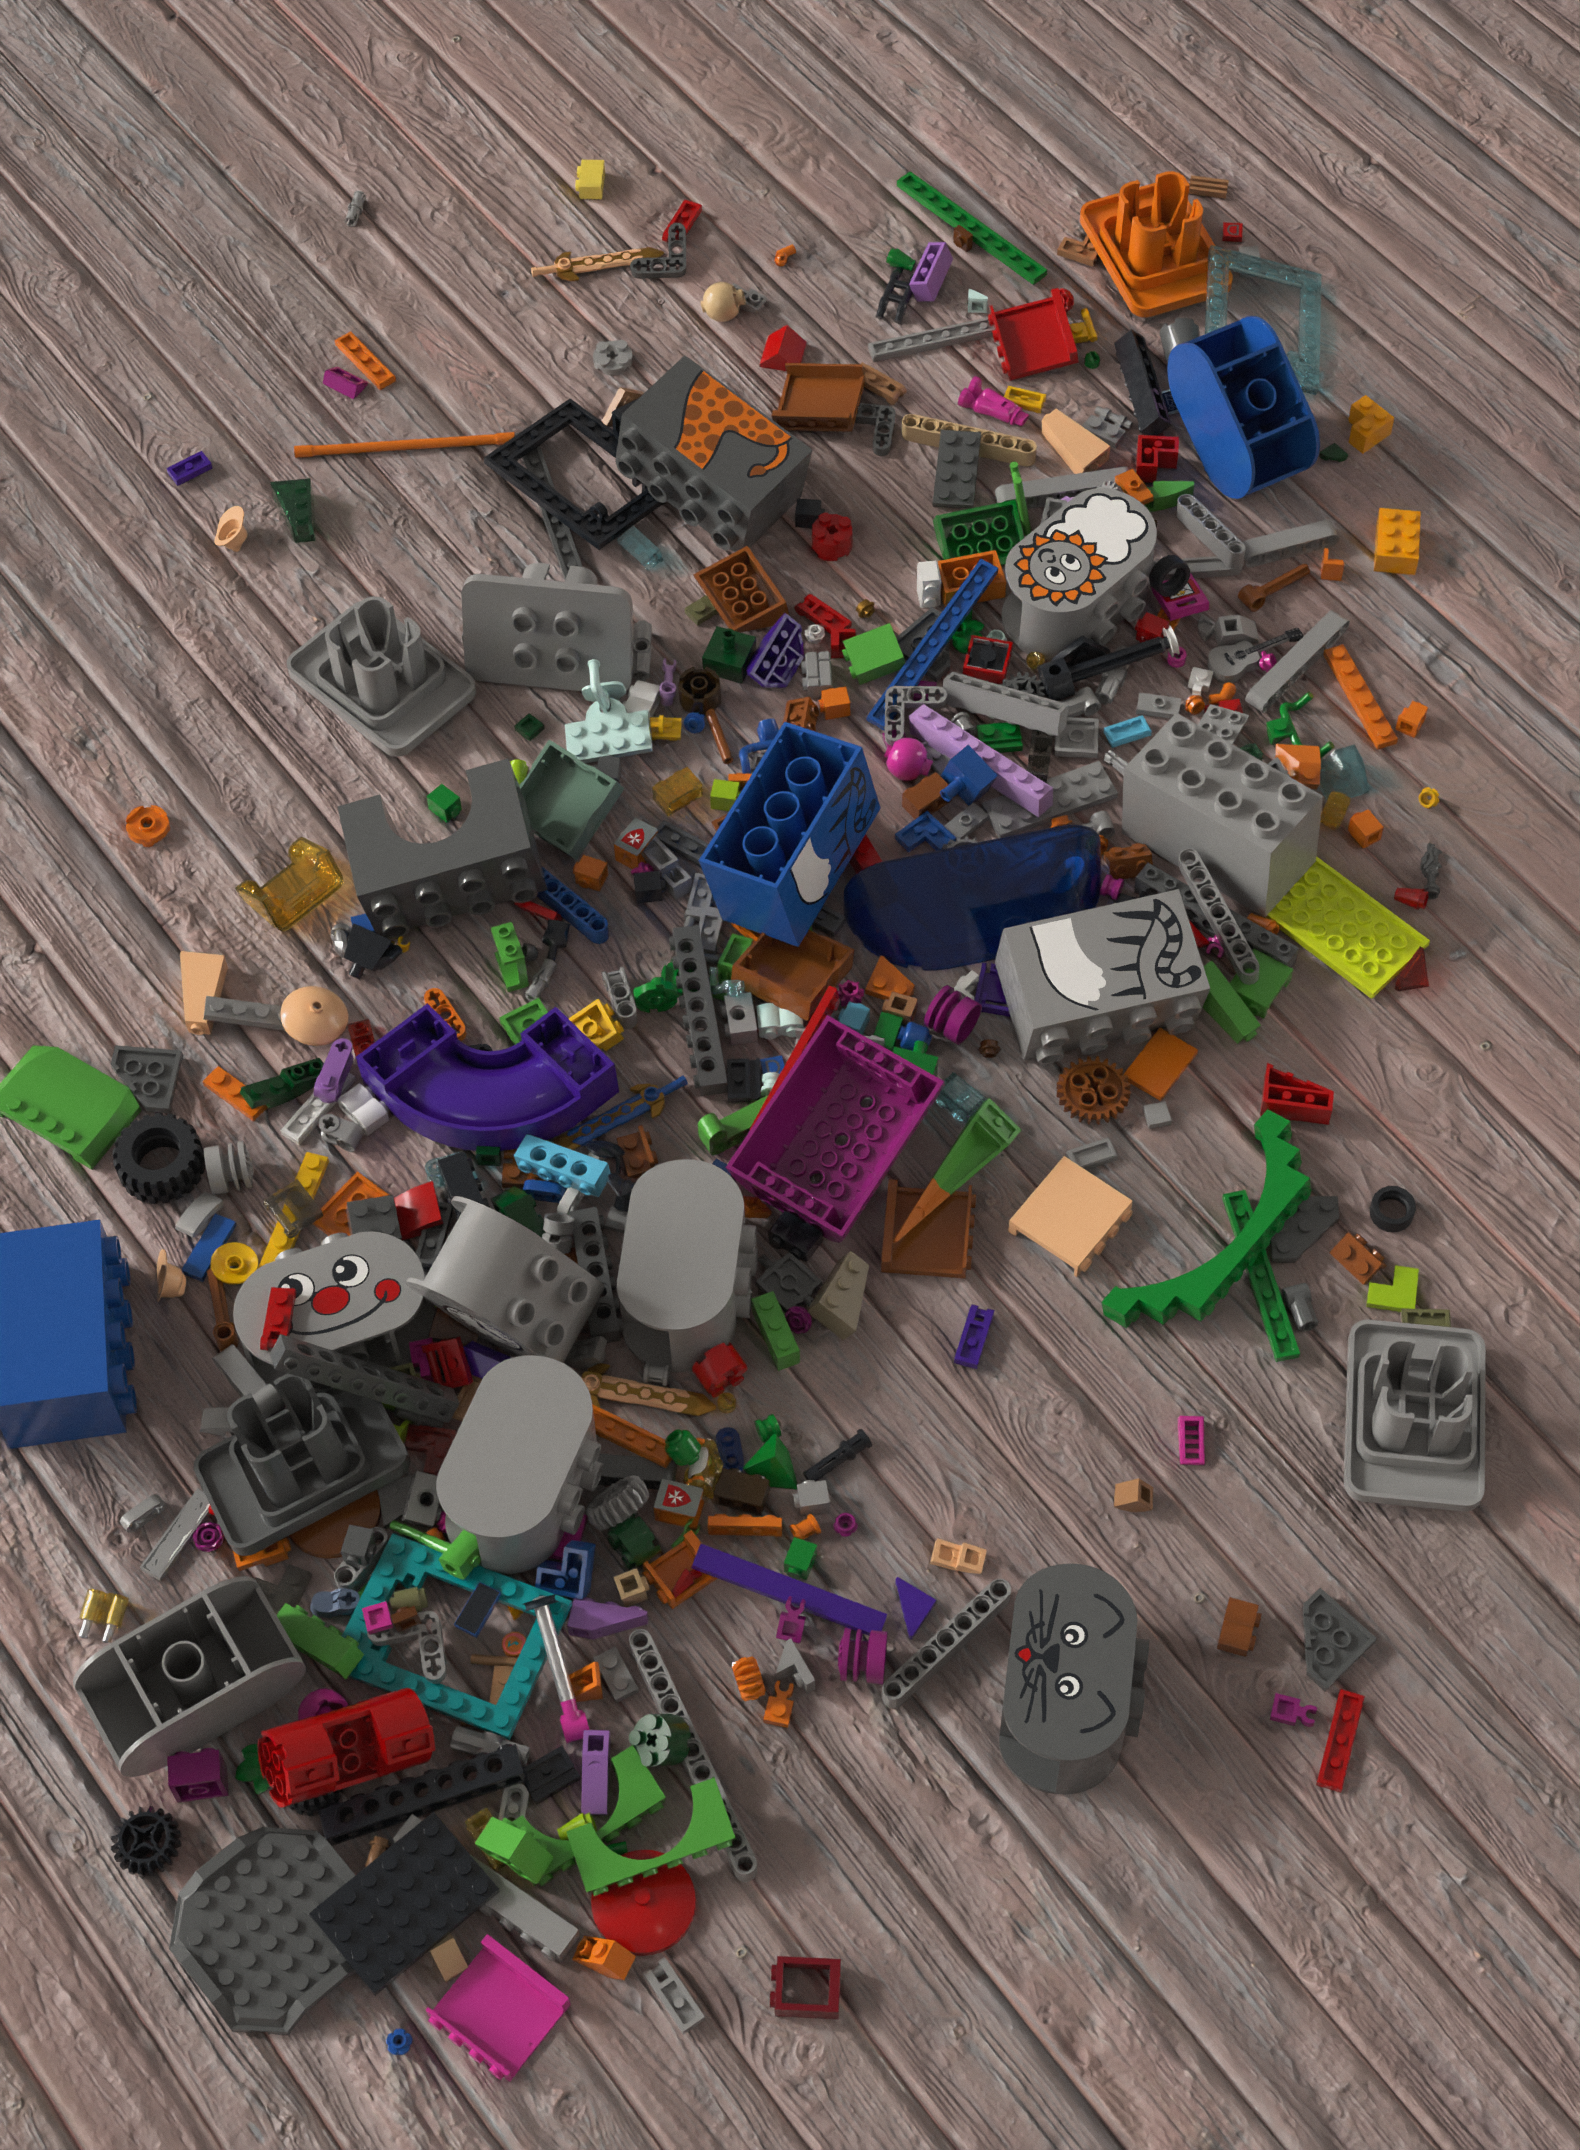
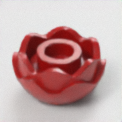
[1059,288,1074,312]

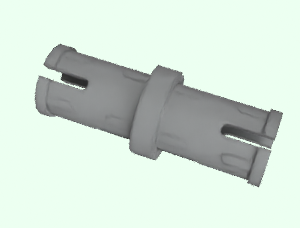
[344,191,366,227]
[525,959,558,1001]

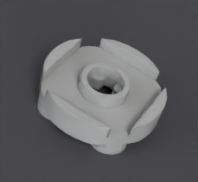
[593,340,633,375]

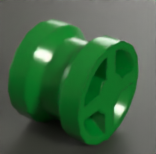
[754,1414,782,1443]

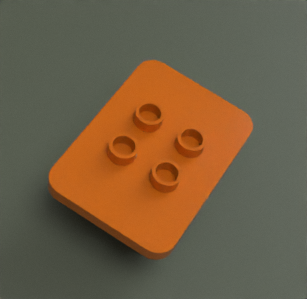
[1080,171,1233,318]

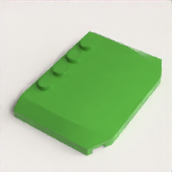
[0,1045,141,1170]

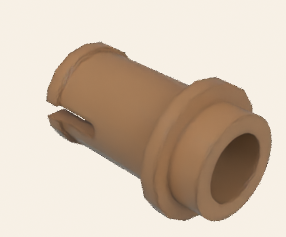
[365,1836,390,1867]

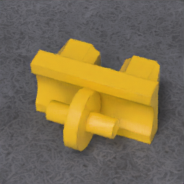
[650,715,682,741]

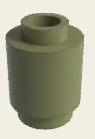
[390,1587,428,1613]

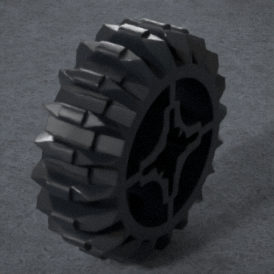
[111,1806,182,1877]

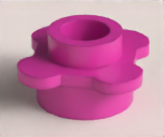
[1259,651,1277,672]

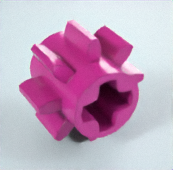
[838,980,864,1007]

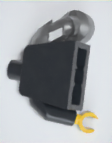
[330,923,410,980]

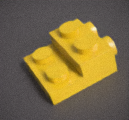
[569,999,624,1051]

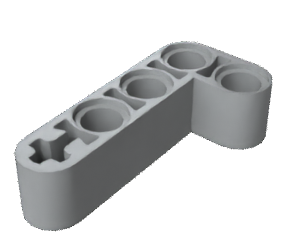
[212,1344,285,1419]

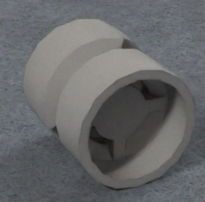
[542,1213,575,1254]

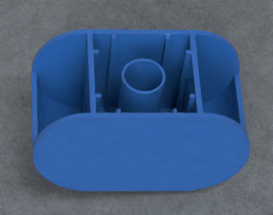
[1167,316,1320,499]

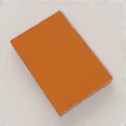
[1123,1028,1198,1101]
[310,1171,389,1236]

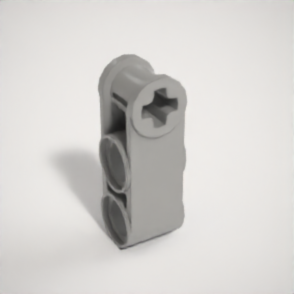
[601,967,638,1029]

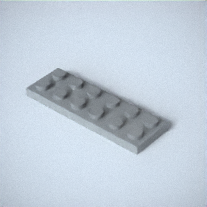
[982,761,1118,840]

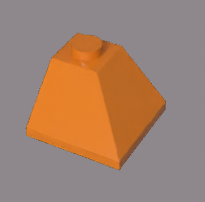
[1275,744,1321,789]

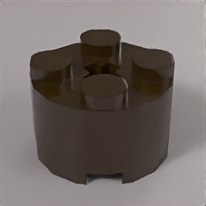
[678,667,721,716]

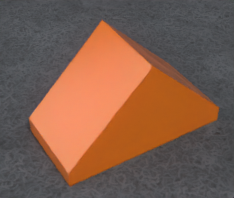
[569,1661,603,1702]

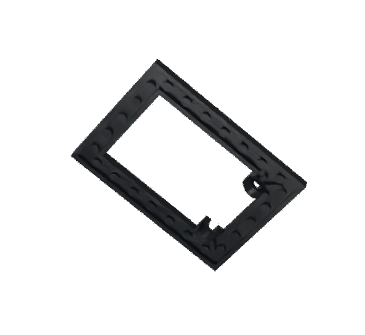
[484,399,667,550]

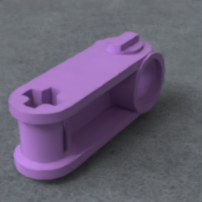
[314,1038,354,1103]

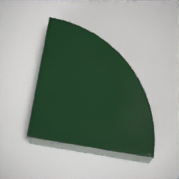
[1319,443,1348,462]

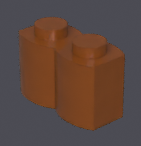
[1217,1597,1262,1657]

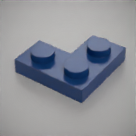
[895,811,956,853]

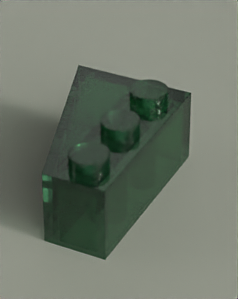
[270,478,316,543]

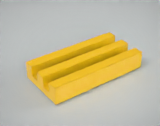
[1004,386,1046,414]

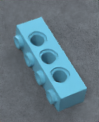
[514,1134,611,1197]

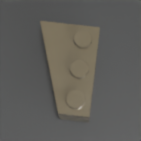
[807,1251,869,1340]

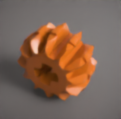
[732,1656,766,1701]

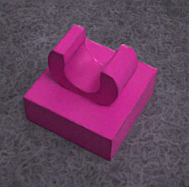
[362,1601,394,1635]

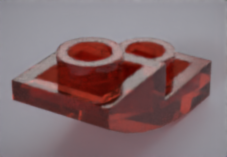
[347,1019,375,1064]

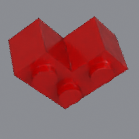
[1136,435,1179,483]

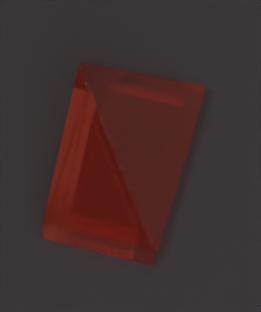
[1395,946,1429,991]

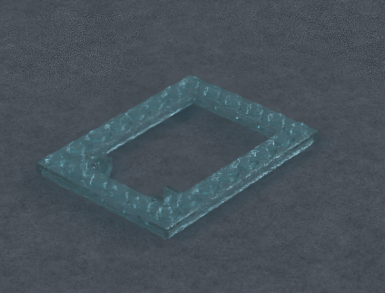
[1205,245,1321,395]

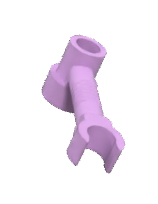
[659,658,677,706]

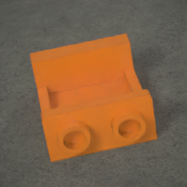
[642,1530,718,1609]

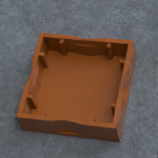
[731,929,855,1021]

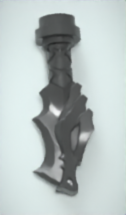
[1420,843,1443,899]

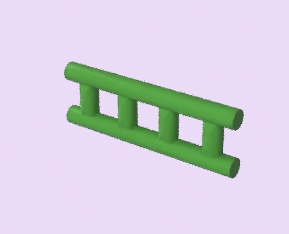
[1010,462,1032,536]

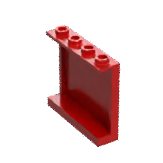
[987,288,1079,381]

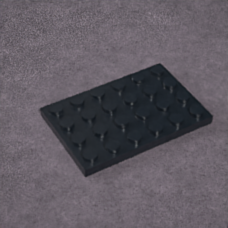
[309,1812,500,1996]

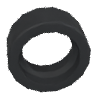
[1149,555,1190,597]
[1369,1186,1416,1232]

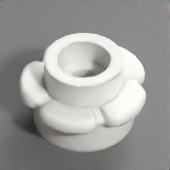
[805,624,825,644]

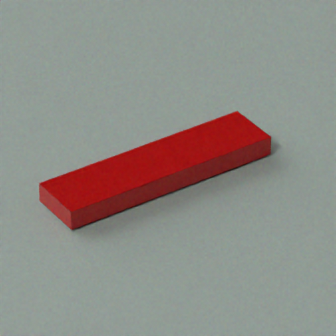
[1316,1689,1365,1793]

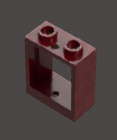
[770,1956,841,2019]

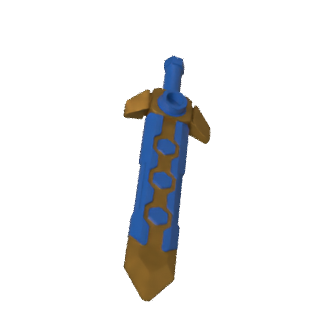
[552,1075,688,1150]

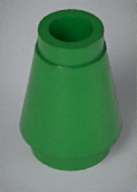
[886,248,916,272]

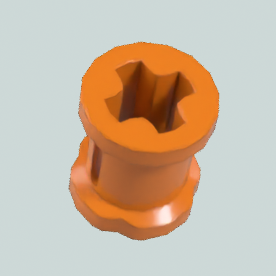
[789,1513,821,1540]

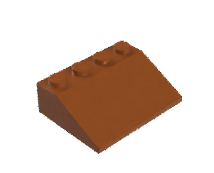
[693,546,790,633]

